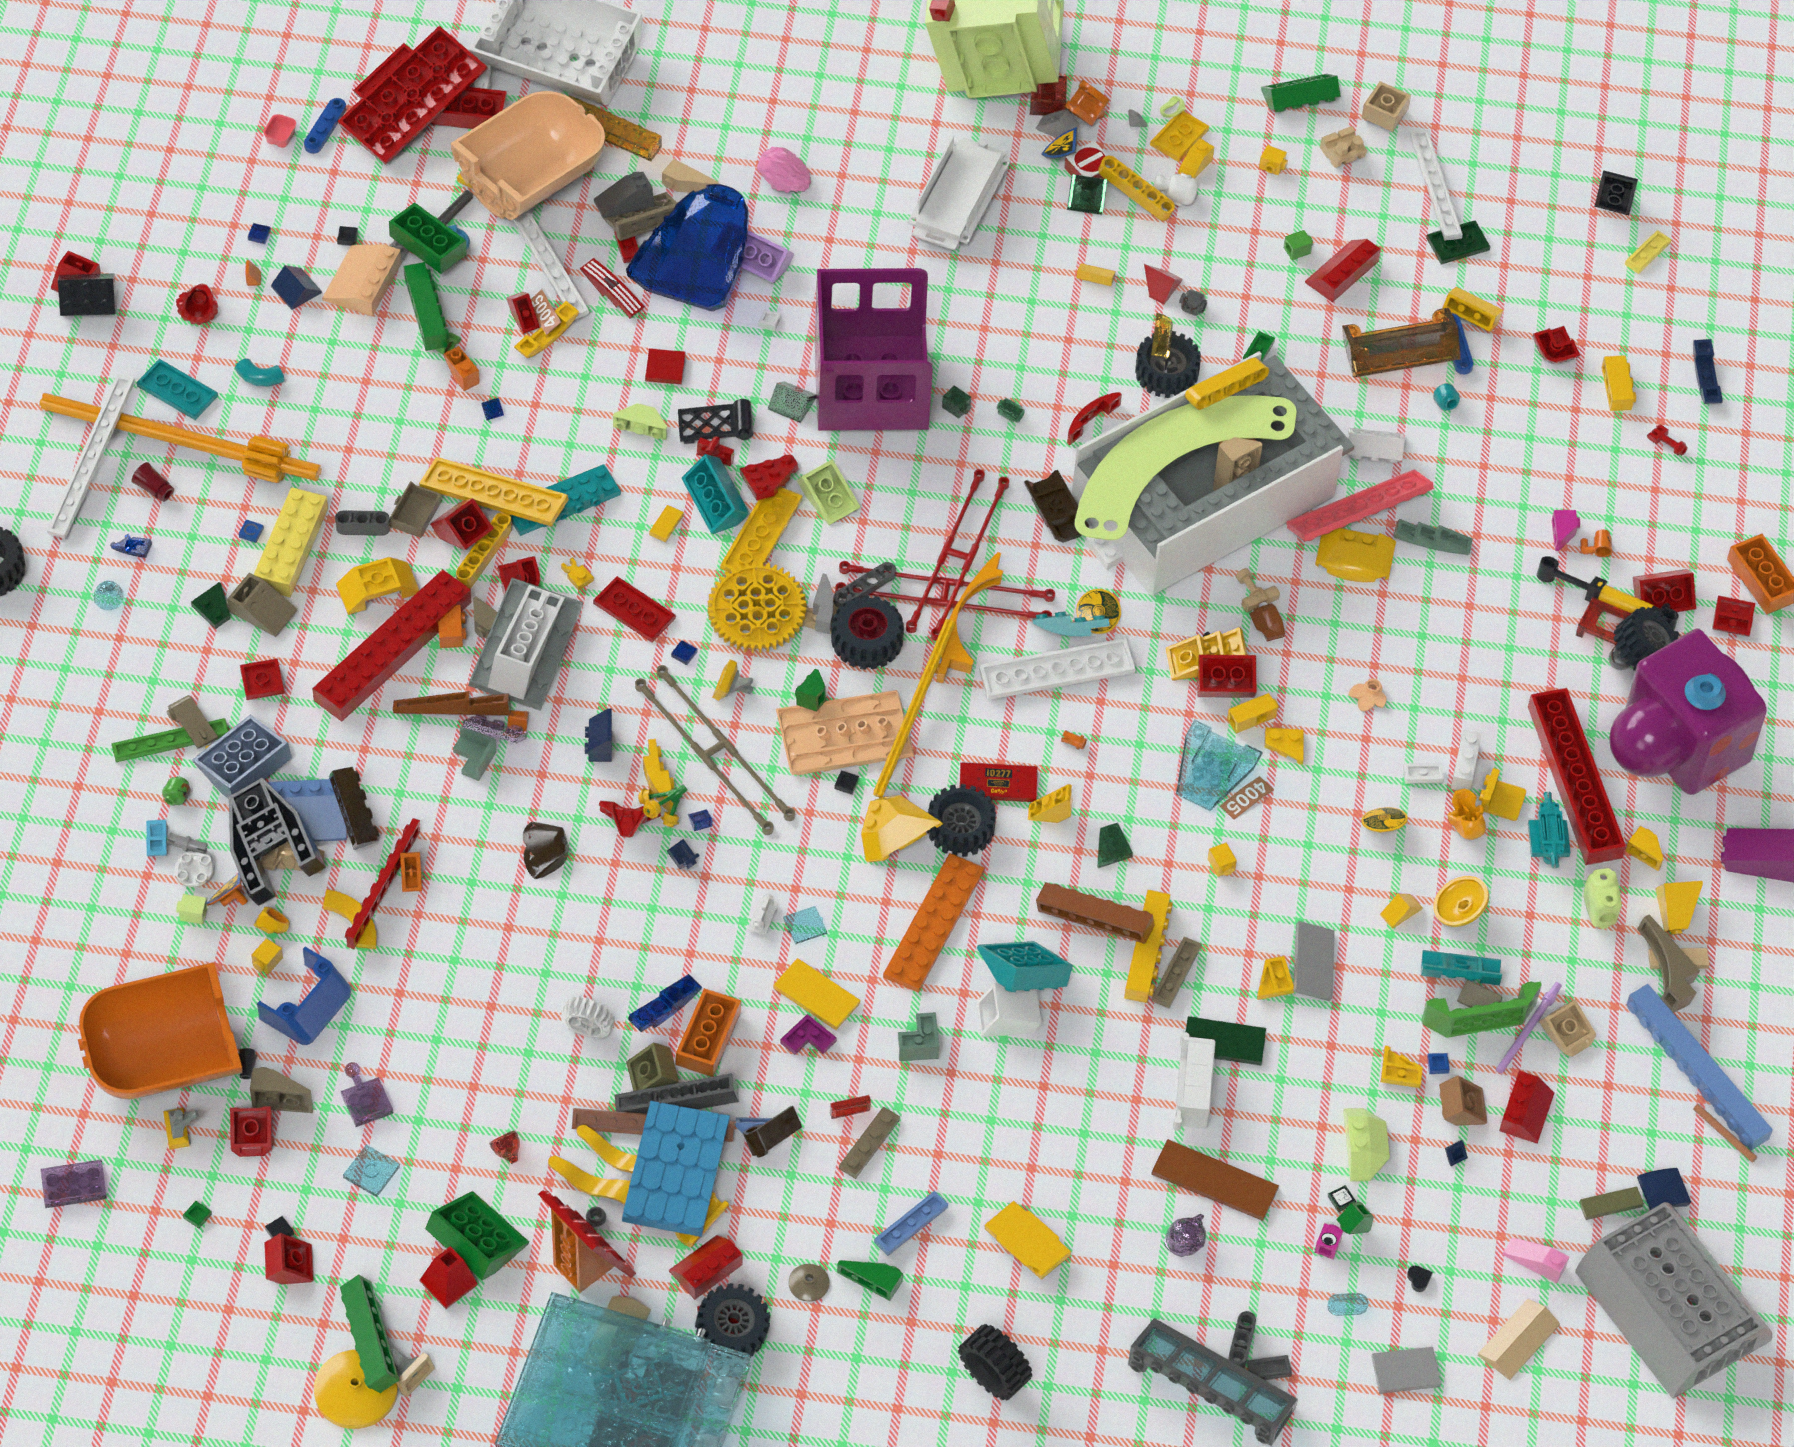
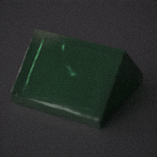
[1067,174,1107,215]
[768,381,816,423]

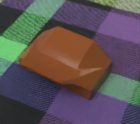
[1249,603,1285,642]

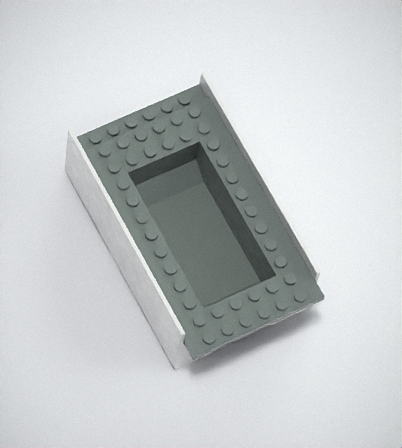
[1072,351,1354,596]

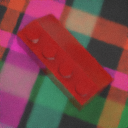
[431,87,507,129]
[1305,239,1381,303]

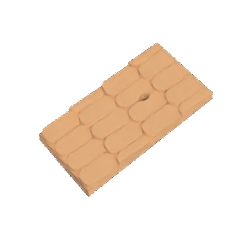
[776,690,915,775]

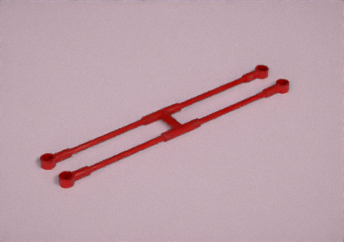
[906,469,1009,641]
[835,561,1055,619]

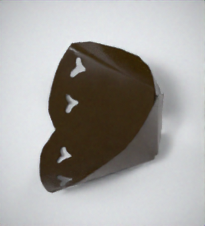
[523,822,569,879]

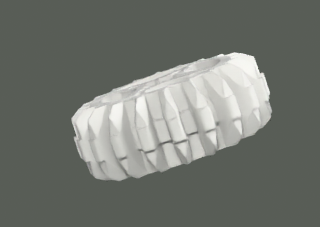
[561,997,615,1039]

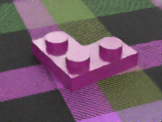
[780,1014,837,1055]

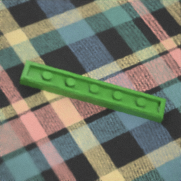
[111,718,229,762]

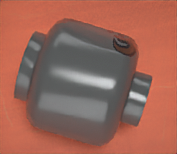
[1179,289,1207,316]
[1609,647,1631,670]

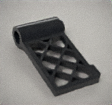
[678,399,753,444]

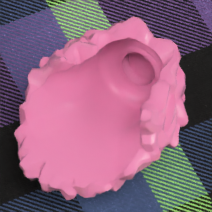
[757,147,811,193]

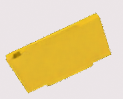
[984,1201,1071,1280]

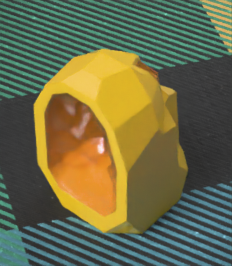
[253,906,289,934]

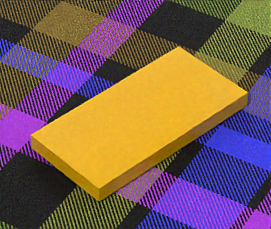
[773,958,860,1030]

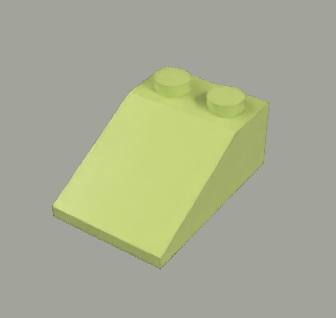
[797,459,860,525]

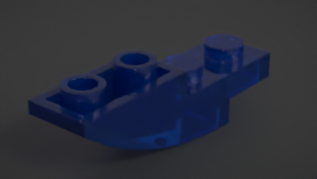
[628,974,702,1032]

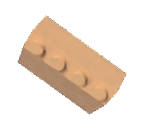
[322,244,402,317]

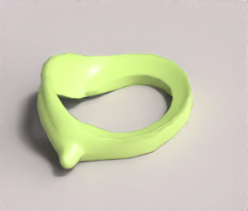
[1160,96,1186,118]

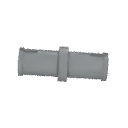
[166,832,208,854]

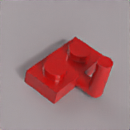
[697,436,734,467]

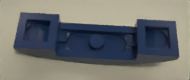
[1693,339,1723,404]

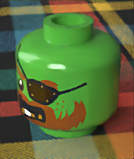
[162,776,191,806]

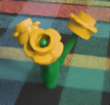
[638,784,688,827]

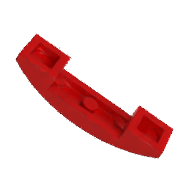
[1067,392,1122,446]

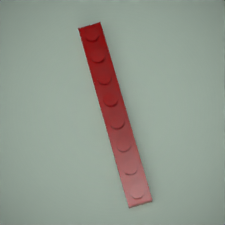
[345,818,420,949]

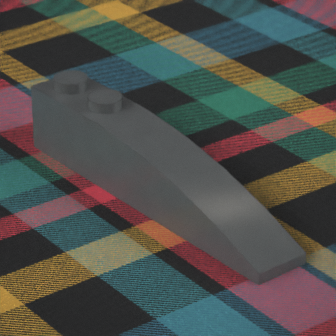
[615,1073,739,1114]

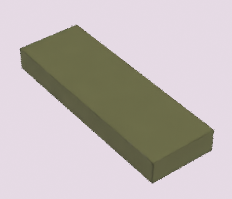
[1579,1186,1644,1220]

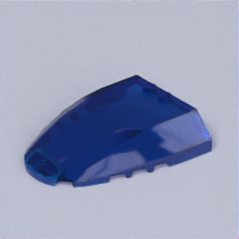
[626,184,749,312]

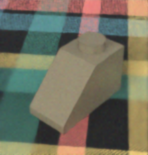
[473,596,497,639]

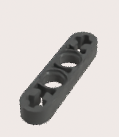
[834,562,896,608]

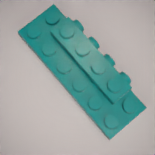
[509,464,621,536]

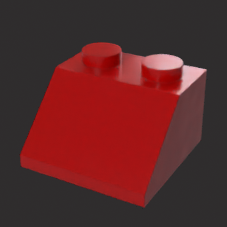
[264,1233,313,1285]

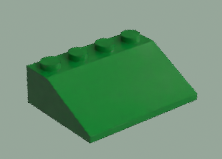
[425,1191,529,1280]

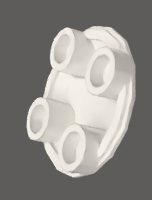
[175,852,214,887]

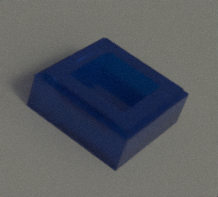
[247,223,271,244]
[671,640,698,665]

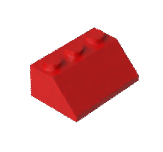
[1633,569,1696,612]
[1197,655,1257,698]
[1499,1070,1554,1144]
[669,1235,743,1300]

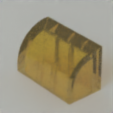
[1151,313,1173,357]

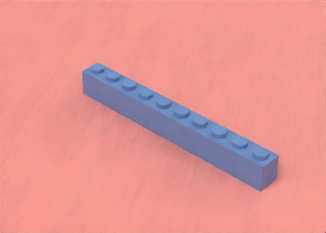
[1626,984,1773,1150]

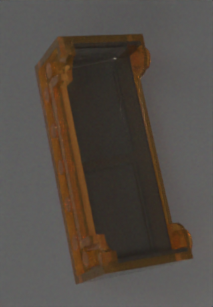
[1342,307,1461,378]

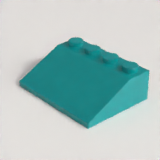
[977,941,1073,992]

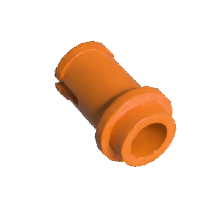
[1061,730,1087,750]

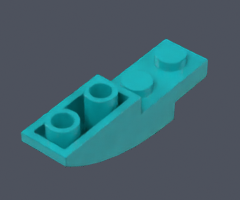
[1033,611,1110,637]

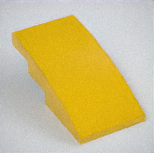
[1165,627,1248,681]

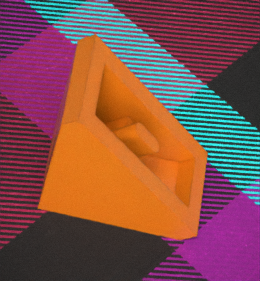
[400,852,422,892]

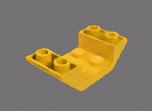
[336,557,419,615]

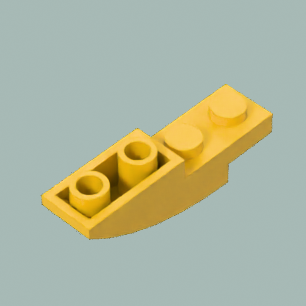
[643,739,674,812]

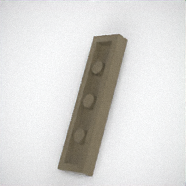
[1152,936,1202,1009]
[839,1107,900,1179]

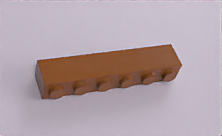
[1036,882,1155,944]

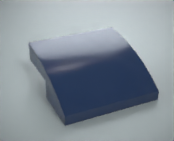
[1637,1168,1691,1210]

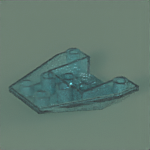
[1176,719,1263,811]

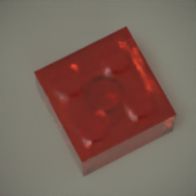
[1029,76,1067,116]

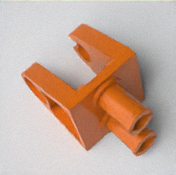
[1064,80,1110,126]

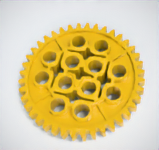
[707,561,807,653]

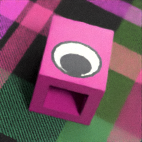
[1314,1223,1343,1260]

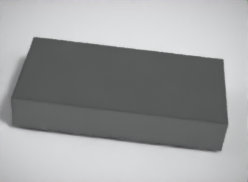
[1247,1355,1292,1380]

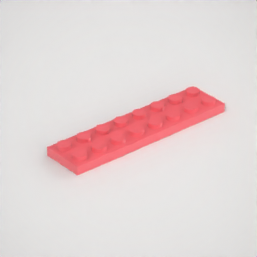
[1286,469,1434,542]

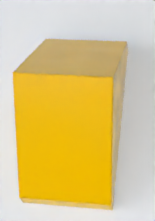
[1380,893,1423,929]

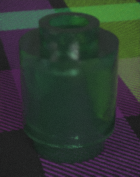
[996,398,1025,423]

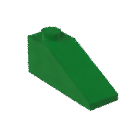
[837,1260,903,1301]

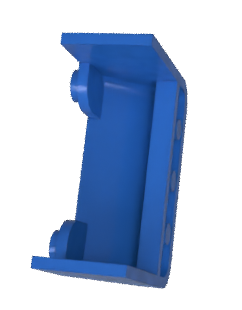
[257,946,351,1045]

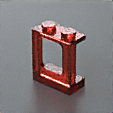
[1576,597,1631,645]

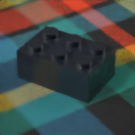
[58,273,117,316]

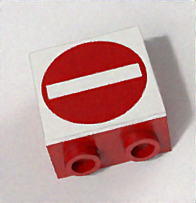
[1064,141,1111,191]

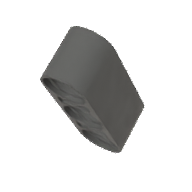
[335,510,390,536]
[1228,1311,1256,1369]

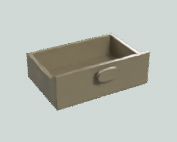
[390,481,442,538]

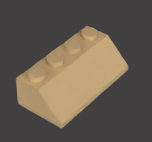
[1213,437,1263,491]

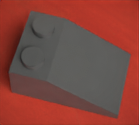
[594,172,655,218]

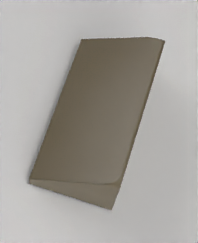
[1457,980,1502,1008]

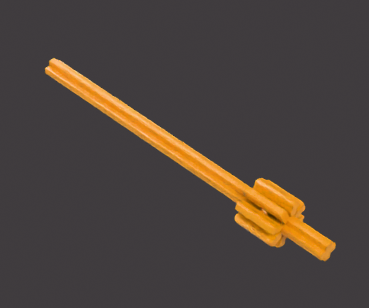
[39,393,322,483]

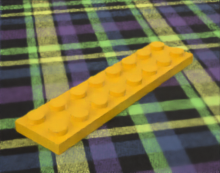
[419,457,569,527]

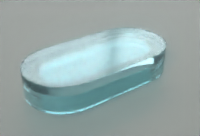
[1327,1293,1369,1316]

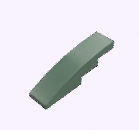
[1393,519,1473,555]

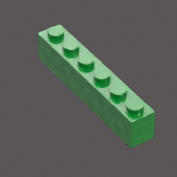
[403,262,450,351]
[340,1274,399,1393]

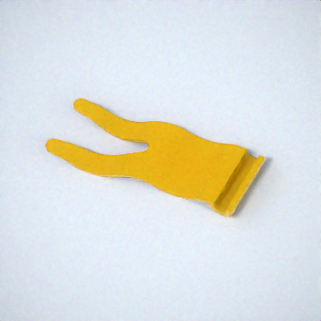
[548,1125,729,1247]

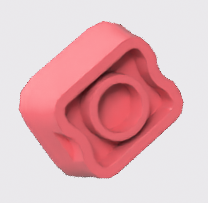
[263,114,296,148]

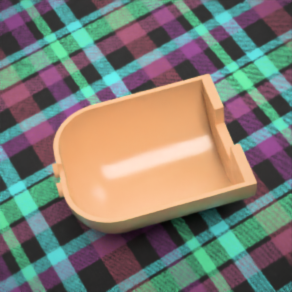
[451,91,605,220]

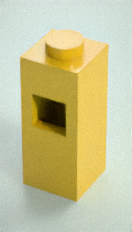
[1227,693,1279,734]

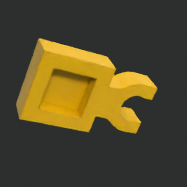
[561,557,594,590]

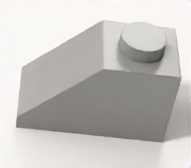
[1036,109,1079,138]

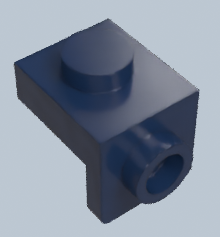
[667,839,700,870]

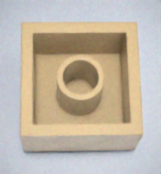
[1362,81,1411,132]

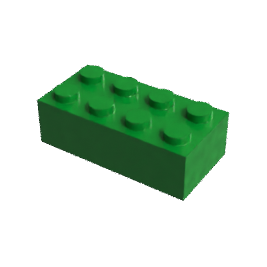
[389,202,467,274]

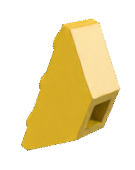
[1028,784,1073,823]

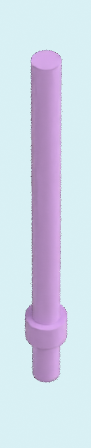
[1496,982,1562,1074]

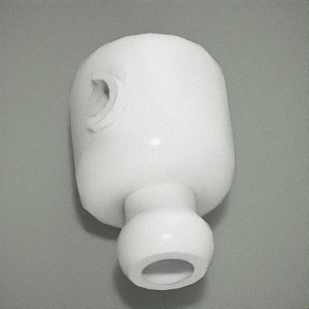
[1153,173,1198,207]

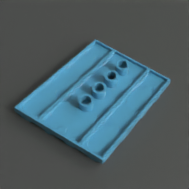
[622,1101,730,1237]

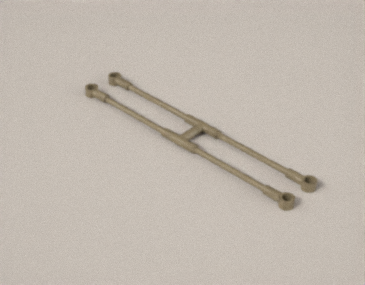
[635,665,795,835]

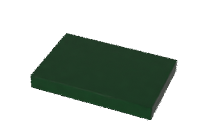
[1426,220,1490,265]

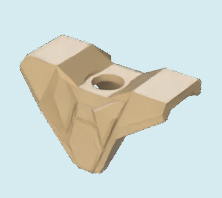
[261,841,325,874]

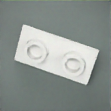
[747,893,778,935]

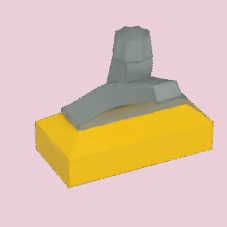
[712,659,754,701]
[163,1108,199,1150]

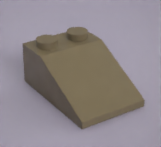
[250,1067,313,1113]

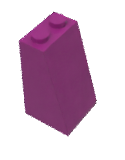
[1721,828,1794,883]

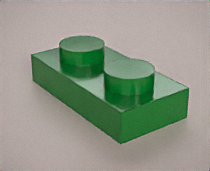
[1243,331,1275,362]

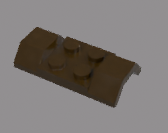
[1024,470,1089,543]

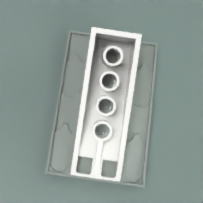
[468,578,583,711]

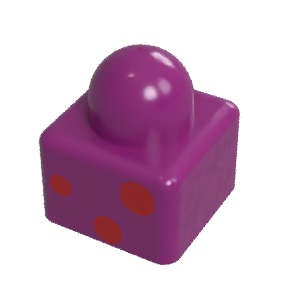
[1609,628,1767,795]

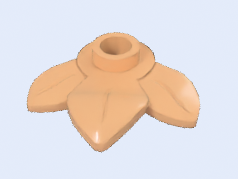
[1348,679,1386,711]

